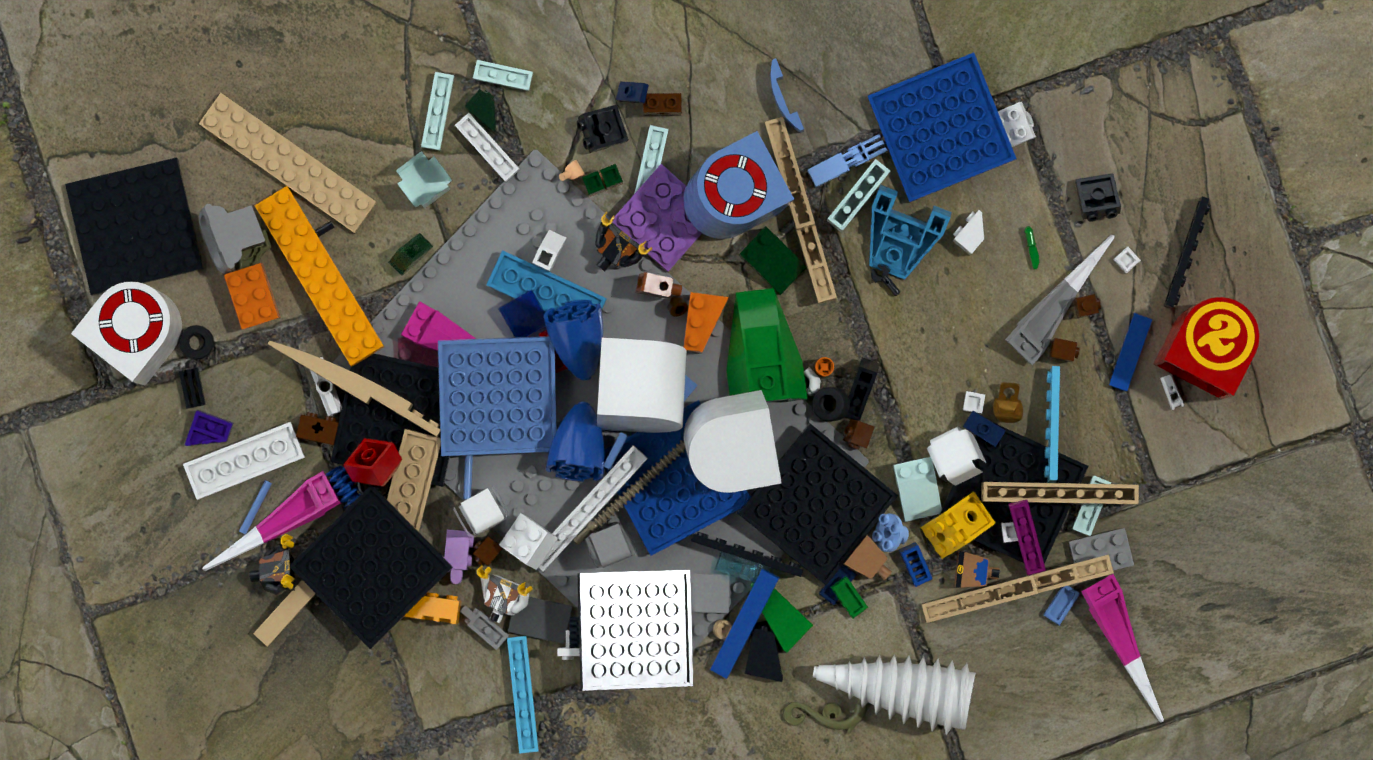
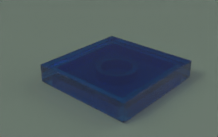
[498,289,546,337]

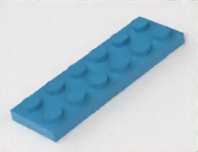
[486,250,607,312]

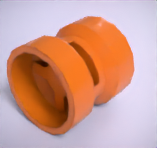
[814,357,834,377]

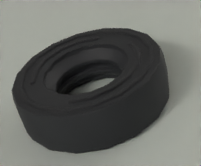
[179,325,214,360]

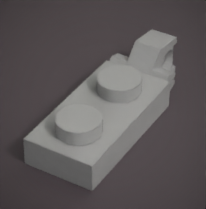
[460,605,509,650]

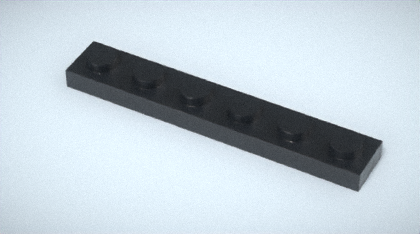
[1164,196,1211,309]
[691,532,803,577]

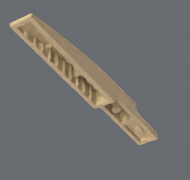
[765,117,837,304]
[268,341,441,437]
[253,492,386,647]
[922,554,1114,623]

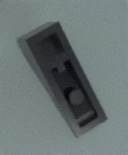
[845,357,880,421]

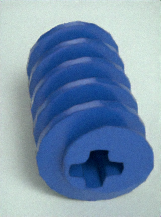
[325,465,361,508]

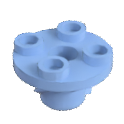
[872,513,909,552]

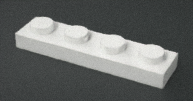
[455,113,520,182]

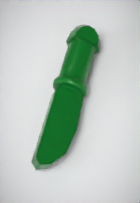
[1024,226,1040,269]

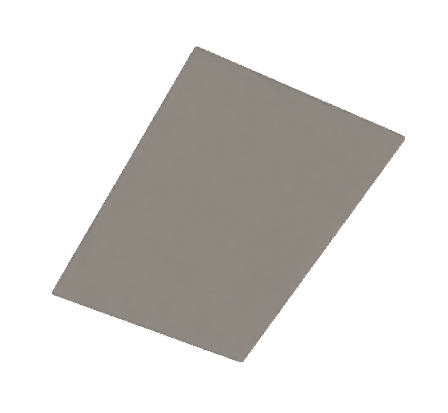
[332,150,869,651]

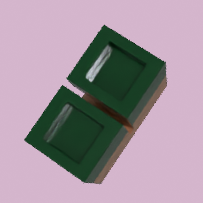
[582,164,623,197]

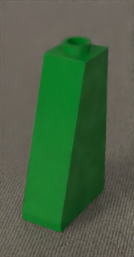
[749,578,813,653]

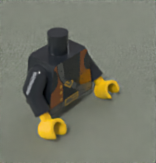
[595,212,652,272]
[249,534,295,595]

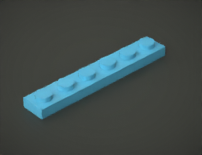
[1044,366,1060,483]
[507,636,539,754]

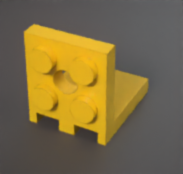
[920,492,995,559]

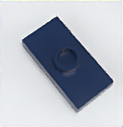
[616,81,649,103]
[963,411,1006,447]

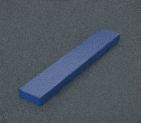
[710,569,780,679]

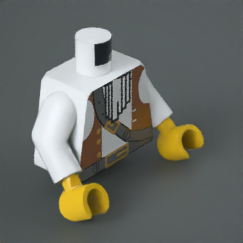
[477,565,533,623]

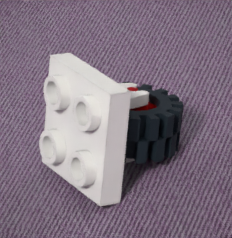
[557,617,580,660]

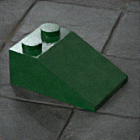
[739,226,807,295]

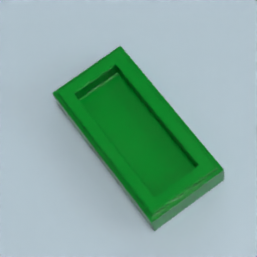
[830,576,868,619]

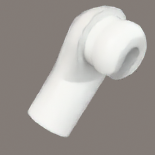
[804,367,821,396]

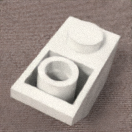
[953,210,984,255]
[532,230,567,272]

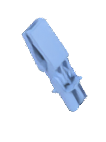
[807,134,888,188]

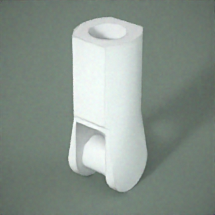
[1160,374,1184,410]

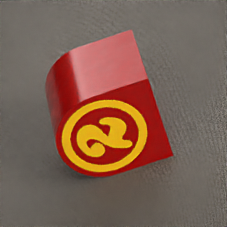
[1153,297,1259,399]

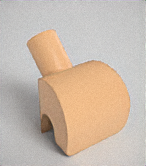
[559,160,586,181]

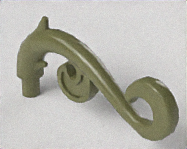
[783,698,867,734]

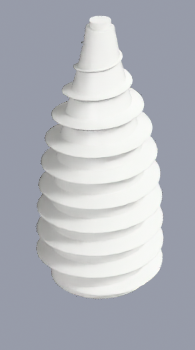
[813,654,976,735]

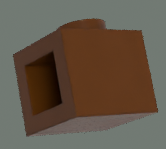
[1073,294,1101,318]
[1049,338,1080,362]
[843,419,874,450]
[473,536,504,566]

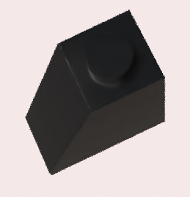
[744,625,783,682]

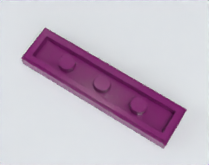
[1009,499,1046,576]

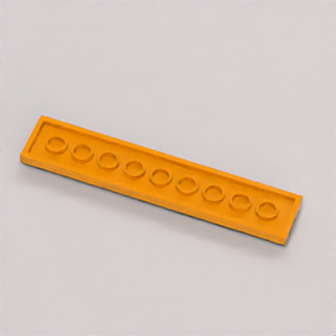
[254,186,384,367]

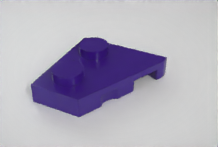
[185,410,234,446]

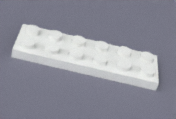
[183,422,305,500]

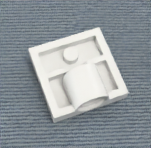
[998,102,1036,147]

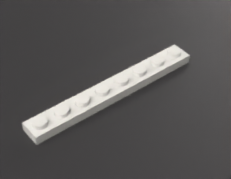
[538,445,648,572]

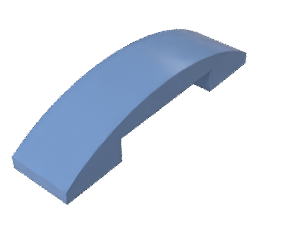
[770,58,804,133]

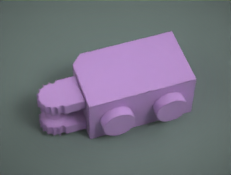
[444,529,474,585]

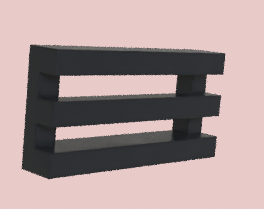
[179,367,206,409]

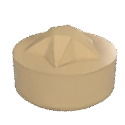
[713,619,733,640]

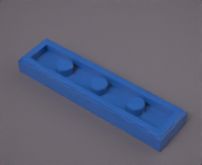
[1109,313,1152,392]

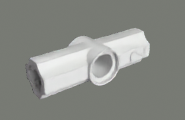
[310,357,342,417]

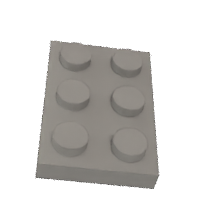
[1068,528,1134,570]

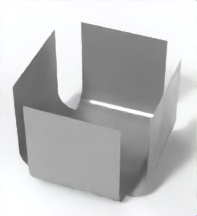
[584,521,637,568]

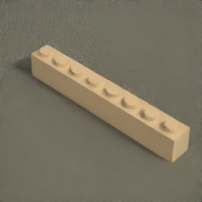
[981,482,1139,504]

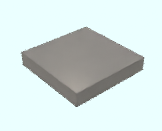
[691,573,730,613]

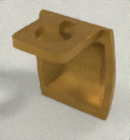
[993,382,1023,423]

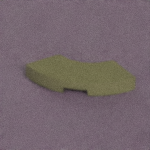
[239,229,272,270]

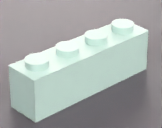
[827,159,890,233]

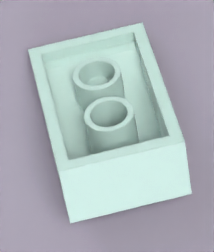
[892,457,942,522]

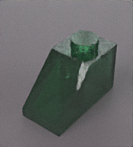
[465,89,497,133]
[388,233,433,276]

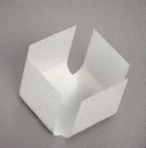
[927,427,986,485]
[453,485,508,537]

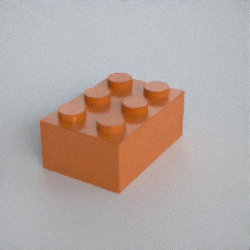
[224,263,281,330]

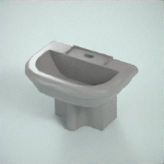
[199,204,265,274]

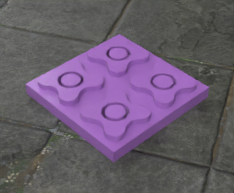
[612,164,702,272]

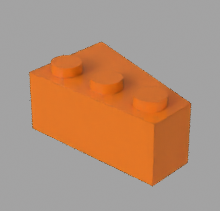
[684,292,729,353]

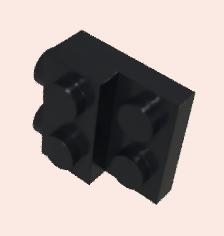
[577,105,629,153]
[1075,173,1121,222]

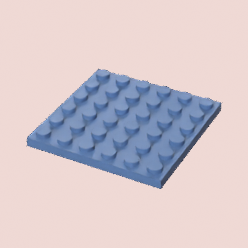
[438,336,556,456]

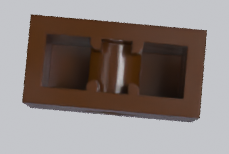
[643,93,682,116]
[296,412,339,445]

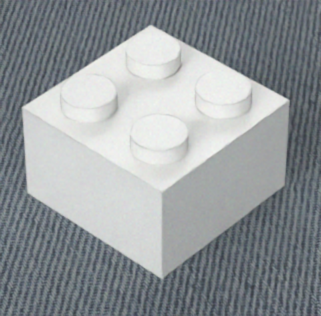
[499,513,558,570]

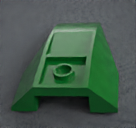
[726,288,807,402]

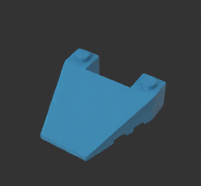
[869,185,952,280]

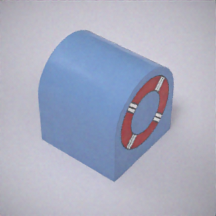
[684,131,794,239]

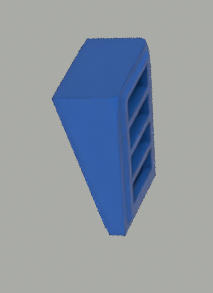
[898,542,933,587]

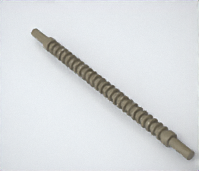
[573,440,686,545]

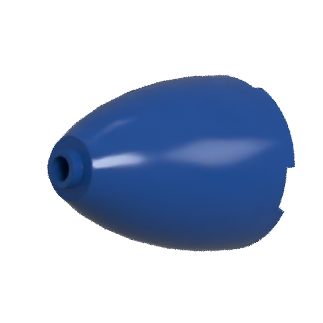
[543,300,604,381]
[546,402,605,482]

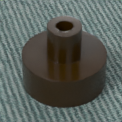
[667,297,688,317]

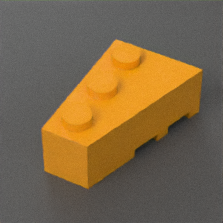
[404,592,462,624]

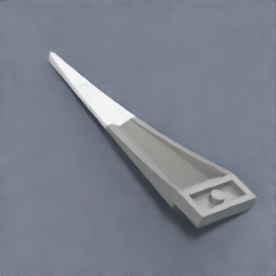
[1005,235,1115,365]

